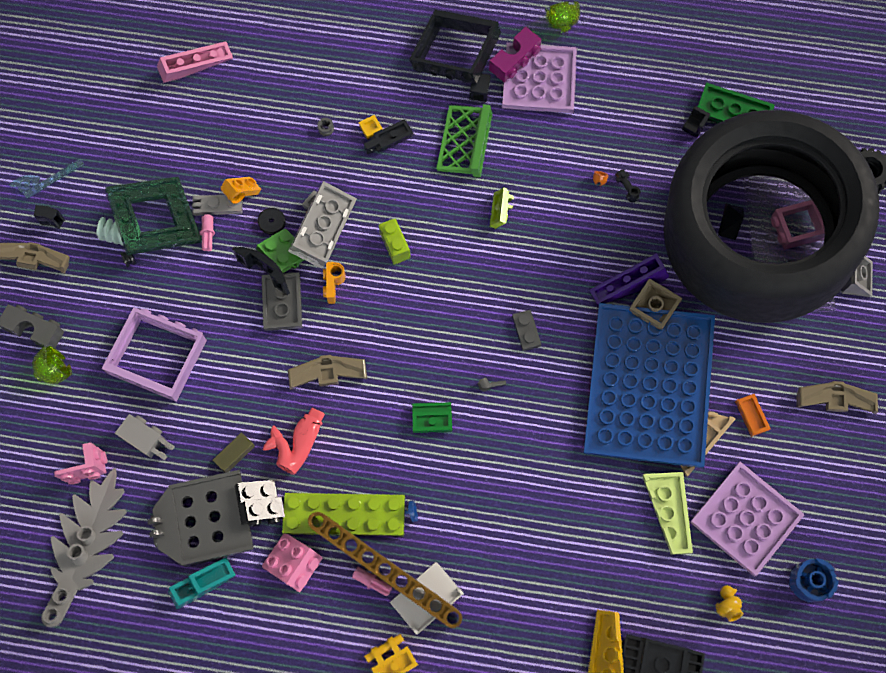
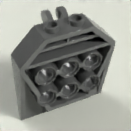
[147,470,254,567]

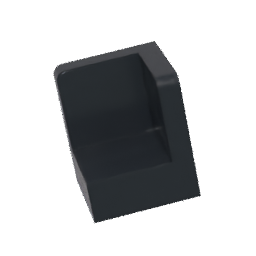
[469,74,491,103]
[682,106,710,138]

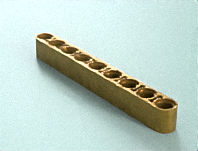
[308,512,462,628]

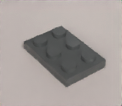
[262,272,303,331]

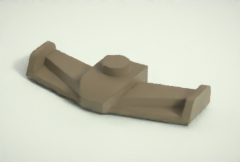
[0,242,69,274]
[288,355,367,390]
[796,381,878,414]

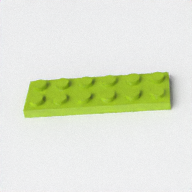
[282,493,405,536]

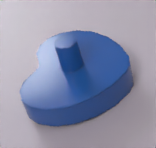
[405,500,418,522]

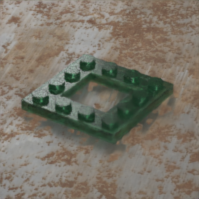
[105,177,201,255]

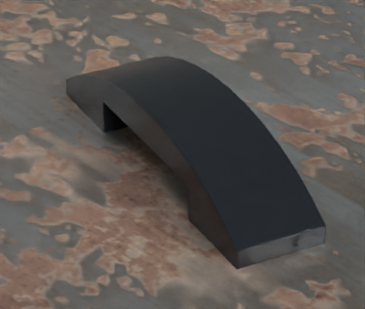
[232,247,290,295]

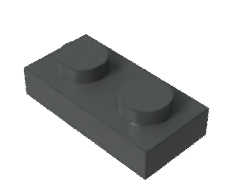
[512,310,541,351]

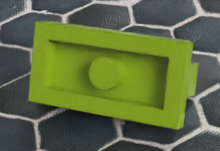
[490,187,514,229]

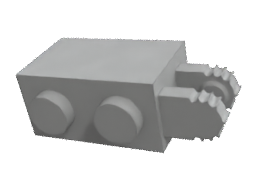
[115,414,175,461]

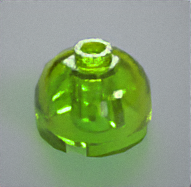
[545,1,580,32]
[32,346,72,385]

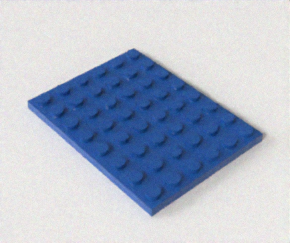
[584,303,715,468]

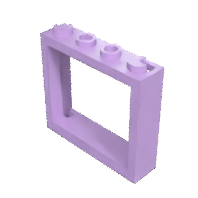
[102,307,207,402]

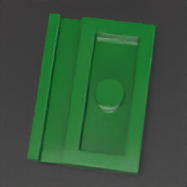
[412,402,452,433]

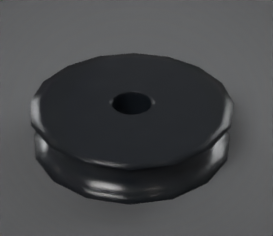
[258,208,286,235]

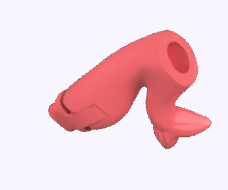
[263,408,325,475]

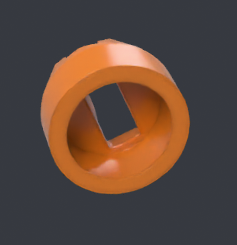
[593,171,608,186]

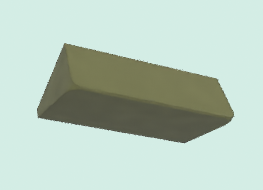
[213,432,255,473]

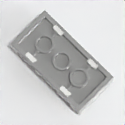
[288,181,357,268]

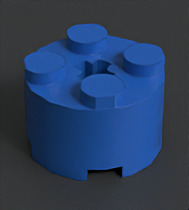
[789,559,839,602]

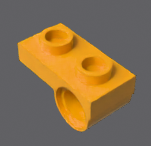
[221,177,261,204]
[323,262,346,304]

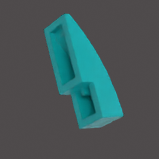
[168,557,235,609]

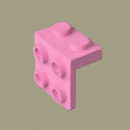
[54,443,107,484]
[263,534,323,592]

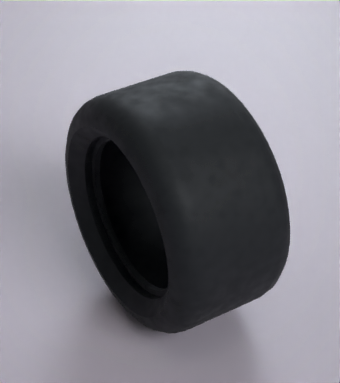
[664,110,880,323]

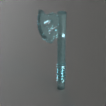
[9,159,84,199]

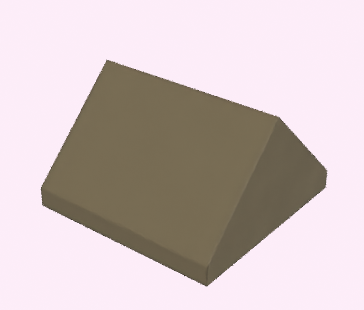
[629,278,682,329]

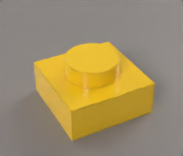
[359,115,383,140]

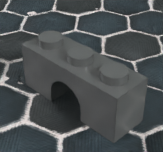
[0,304,64,352]

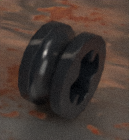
[120,249,137,268]

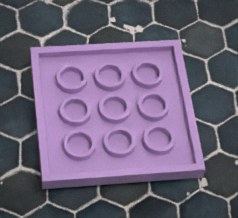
[502,43,577,113]
[690,462,805,577]

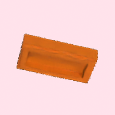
[735,394,771,437]

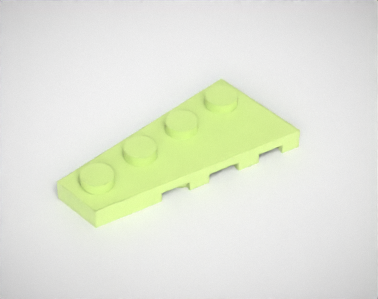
[642,472,693,555]

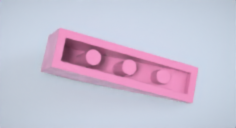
[157,42,233,83]

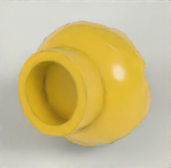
[716,585,743,622]

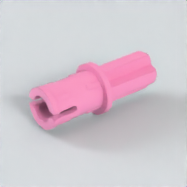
[200,215,215,251]
[352,566,392,596]

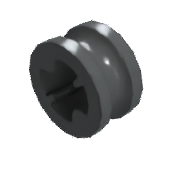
[317,118,334,136]

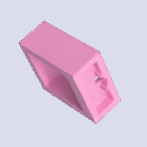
[771,200,825,250]

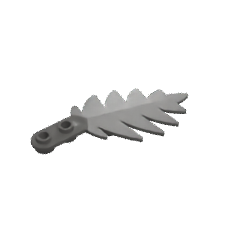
[42,468,127,628]

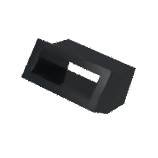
[34,205,65,229]

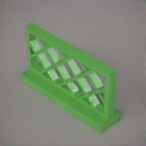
[437,104,492,178]

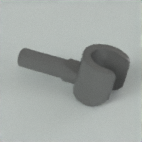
[478,377,506,392]

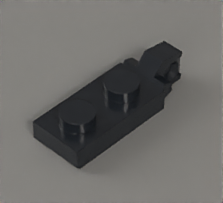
[364,119,414,154]

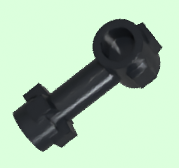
[615,169,641,203]

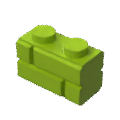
[378,218,411,264]

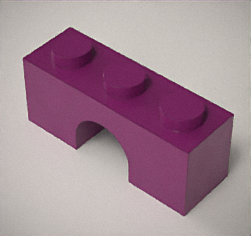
[489,27,541,83]

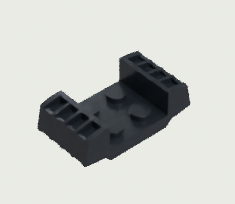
[622,634,705,673]

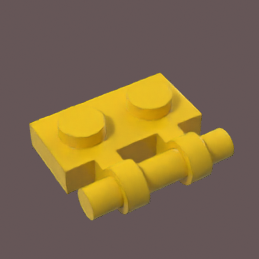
[364,634,418,673]

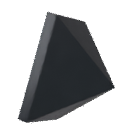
[718,203,744,240]

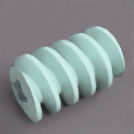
[97,217,140,248]

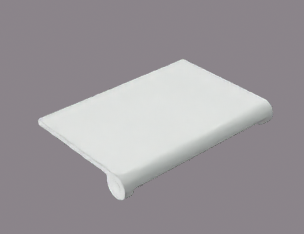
[390,562,464,635]

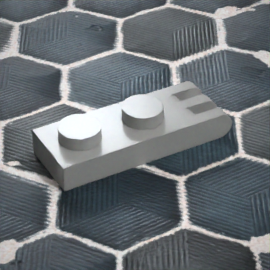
[192,195,243,216]

